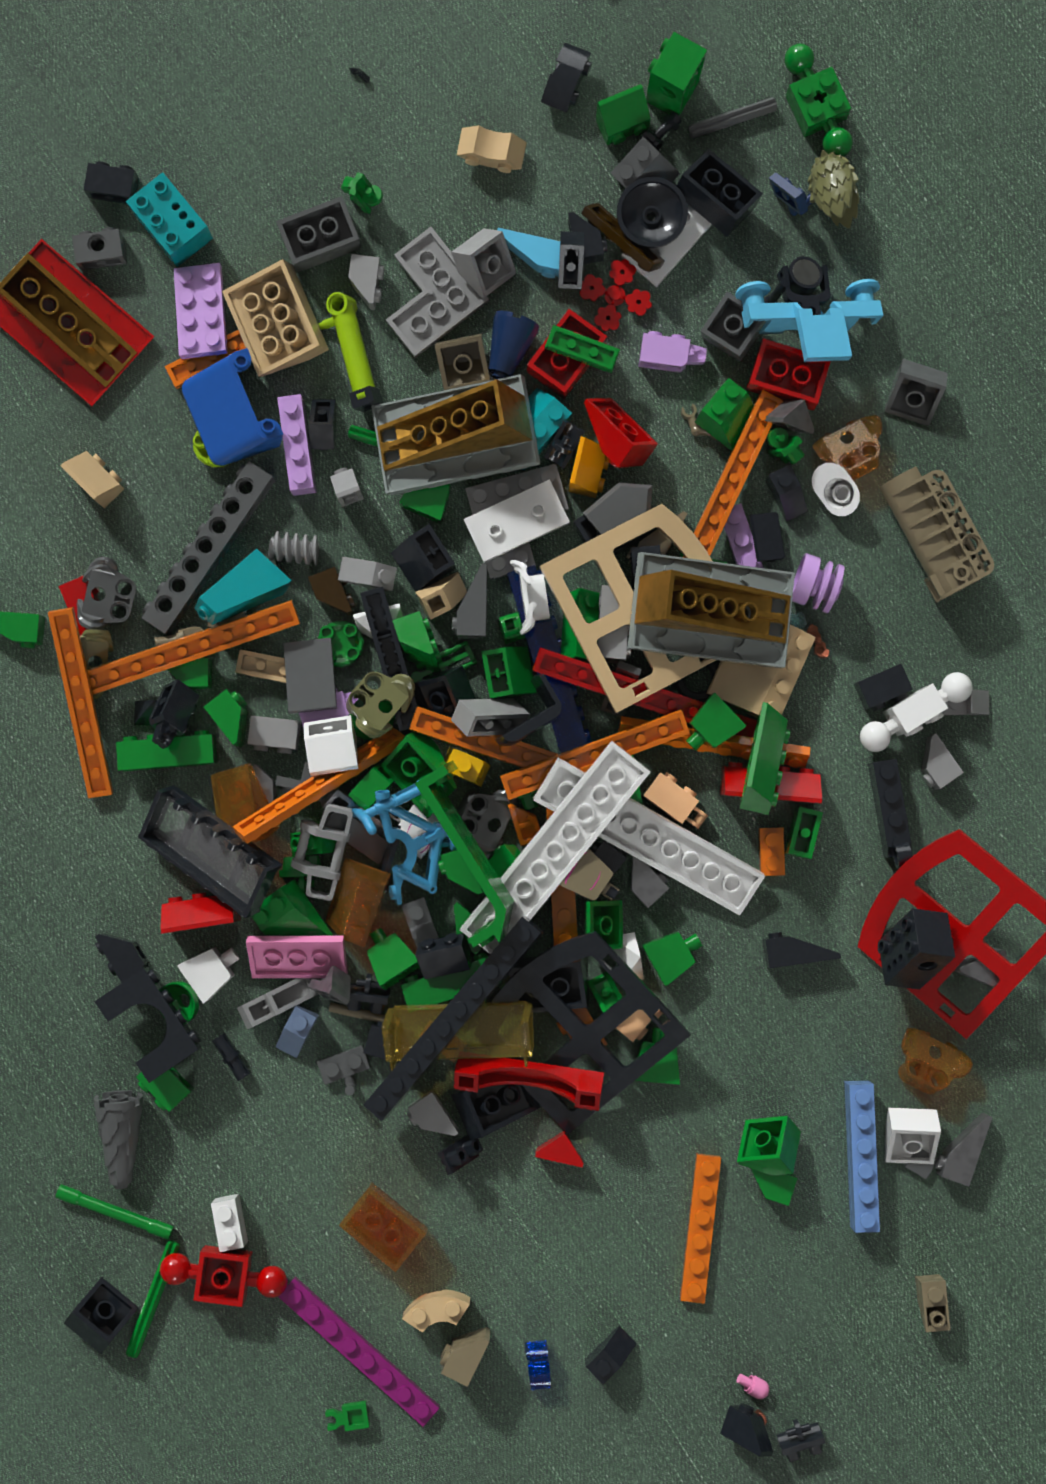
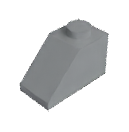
[330,468,364,507]
[338,557,397,591]
[921,733,964,790]
[407,1090,459,1136]

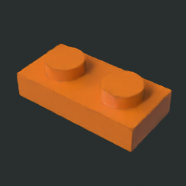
[759,828,785,876]

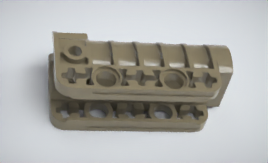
[879,467,994,603]

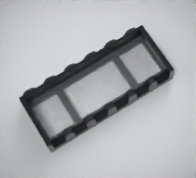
[138,785,283,918]

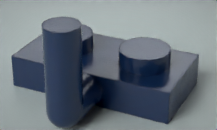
[769,172,812,216]

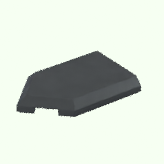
[582,483,653,549]

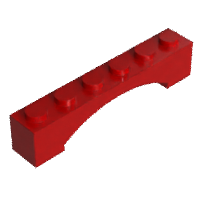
[454,1051,604,1111]

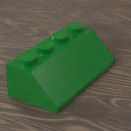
[740,702,790,815]

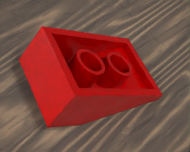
[584,398,658,468]

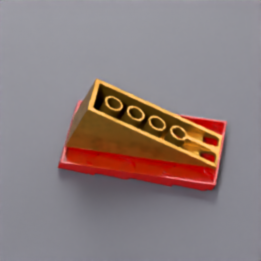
[0,238,155,406]

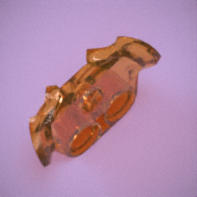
[812,415,882,481]
[898,1028,973,1094]

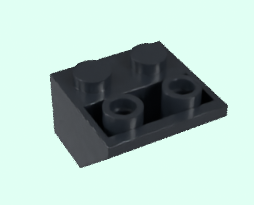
[391,524,456,592]

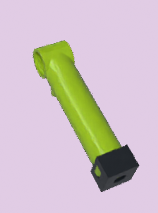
[318,292,383,412]

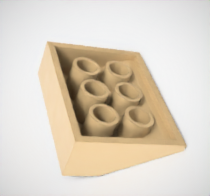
[222,259,329,377]
[706,625,816,719]

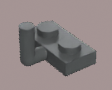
[317,1045,371,1095]

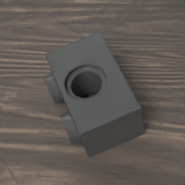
[72,227,127,271]

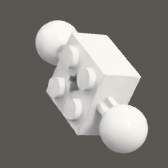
[860,672,973,752]

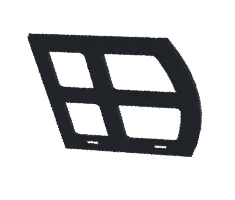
[474,931,691,1134]

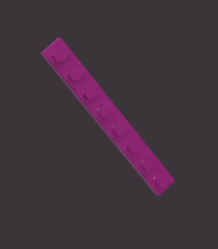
[278,1276,440,1427]

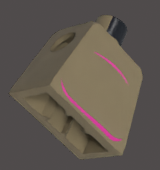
[559,849,620,901]

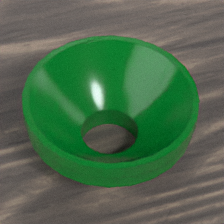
[159,981,199,1024]

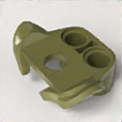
[57,629,114,699]
[346,672,415,739]

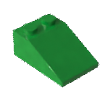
[380,732,457,819]
[251,879,334,936]

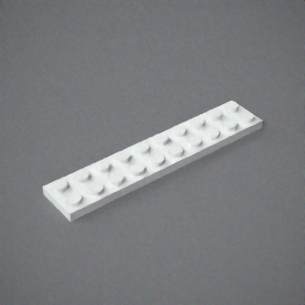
[460,741,650,954]
[533,757,765,915]

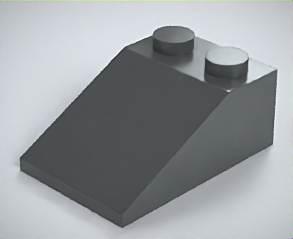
[452,563,488,641]

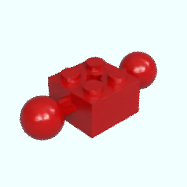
[160,1245,288,1307]

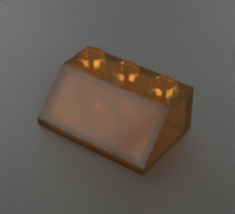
[325,858,391,947]

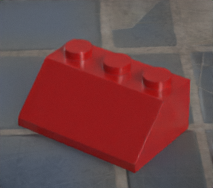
[160,892,241,934]

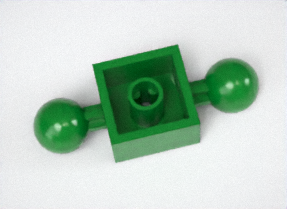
[784,43,853,157]

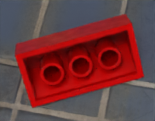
[720,762,822,803]

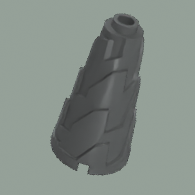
[94,1090,144,1189]

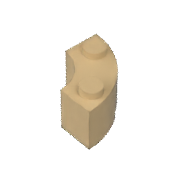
[457,125,527,173]
[402,1290,470,1333]

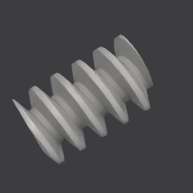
[268,531,319,566]

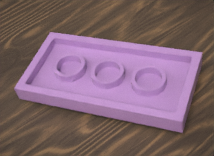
[174,263,228,359]

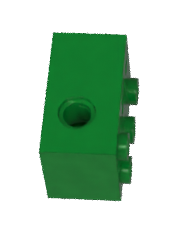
[646,32,707,116]

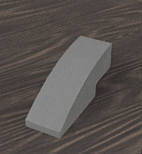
[237,978,318,1029]

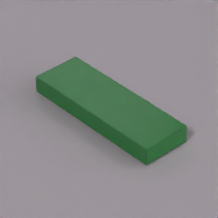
[545,325,620,373]

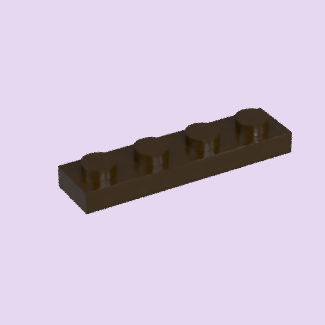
[581,203,665,272]

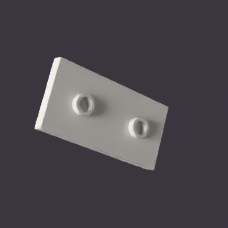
[621,204,712,287]
[464,479,570,563]

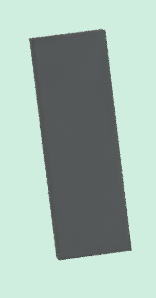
[324,812,389,864]

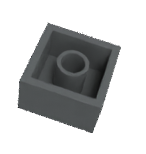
[700,291,766,363]

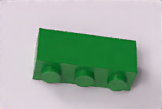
[561,588,600,664]

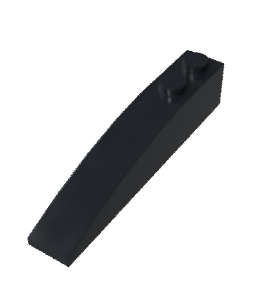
[360,587,417,733]

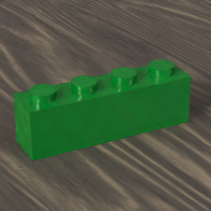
[116,730,218,772]
[401,952,489,1013]

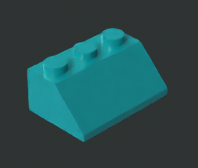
[522,388,572,471]

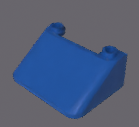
[182,348,283,466]

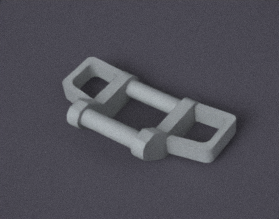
[291,804,353,901]

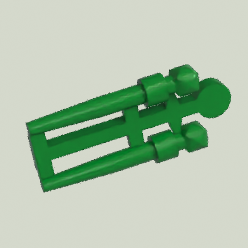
[411,641,477,683]

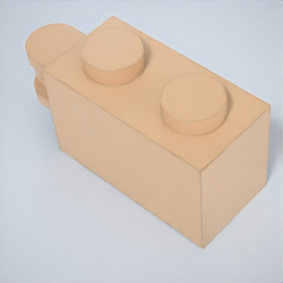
[642,772,708,829]

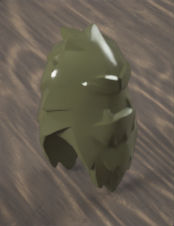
[807,150,860,229]

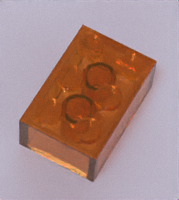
[339,1182,428,1272]

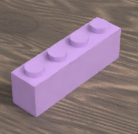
[277,394,317,496]

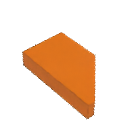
[508,804,540,846]

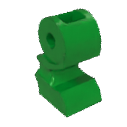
[498,612,526,644]

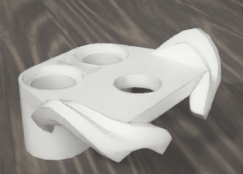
[510,560,550,635]

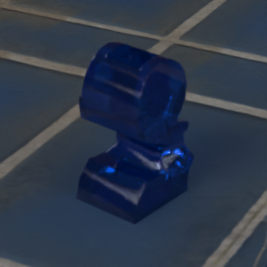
[525,1340,551,1390]

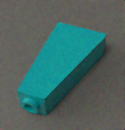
[195,549,292,625]

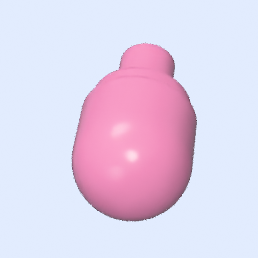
[737,1374,770,1399]

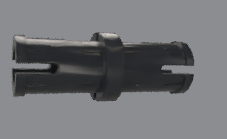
[212,1033,251,1081]

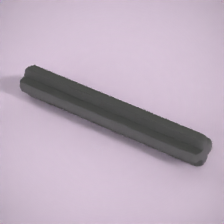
[688,97,777,139]

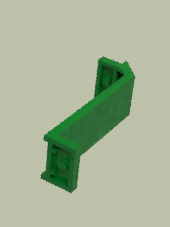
[415,760,514,948]

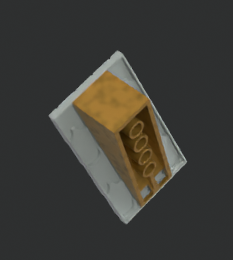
[371,374,540,495]
[627,552,795,668]

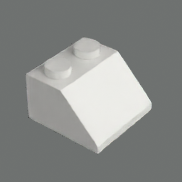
[885,1108,941,1164]

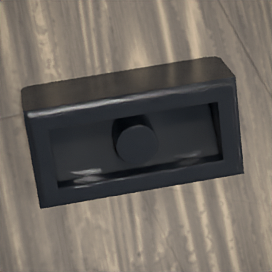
[750,512,785,562]

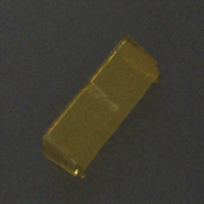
[382,1001,534,1071]

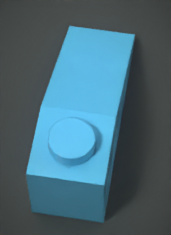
[497,228,560,278]

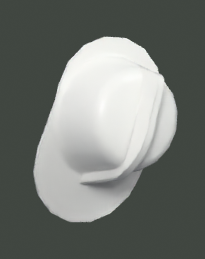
[812,463,860,516]

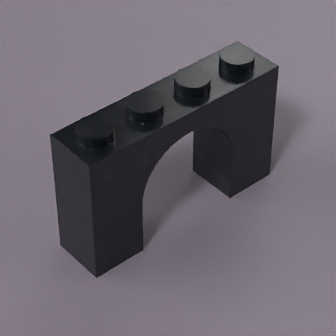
[94,967,201,1083]

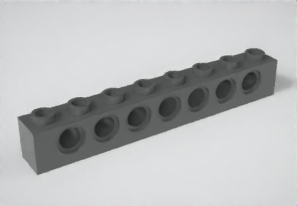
[142,461,275,636]

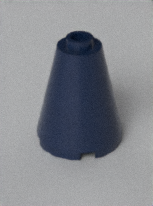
[489,311,539,379]

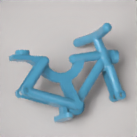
[352,780,457,905]

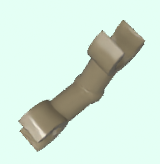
[681,403,717,440]

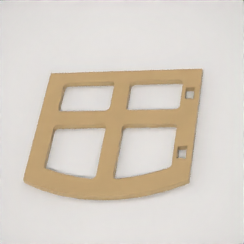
[539,504,716,713]

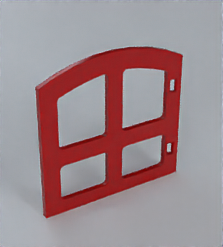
[857,829,1046,1040]

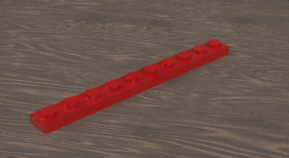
[532,647,757,738]

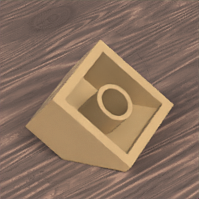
[60,451,124,508]

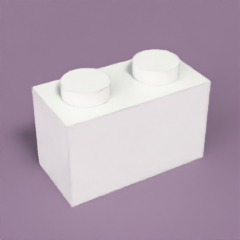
[211,1194,248,1252]

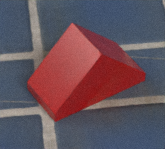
[535,1131,584,1168]

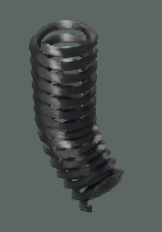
[349,67,370,83]

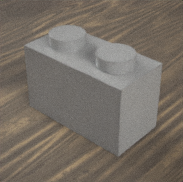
[248,716,301,754]

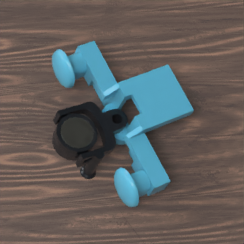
[735,256,883,362]

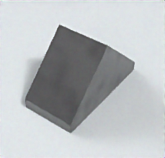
[765,399,814,434]

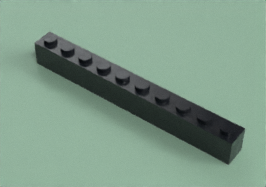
[364,916,544,1121]

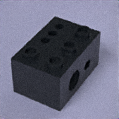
[878,908,955,990]

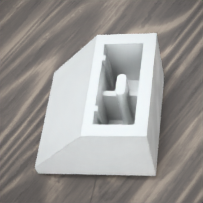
[304,715,358,776]

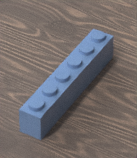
[844,1081,880,1233]

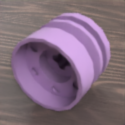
[792,553,845,613]

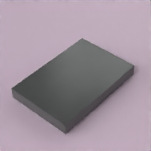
[283,638,337,714]

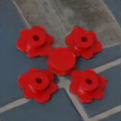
[580,259,652,331]

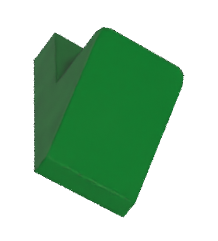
[587,971,622,1013]

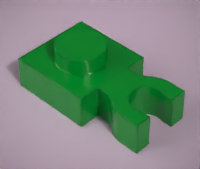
[325,1400,370,1431]

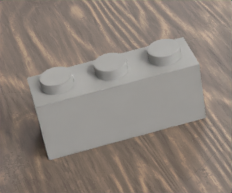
[451,698,530,736]

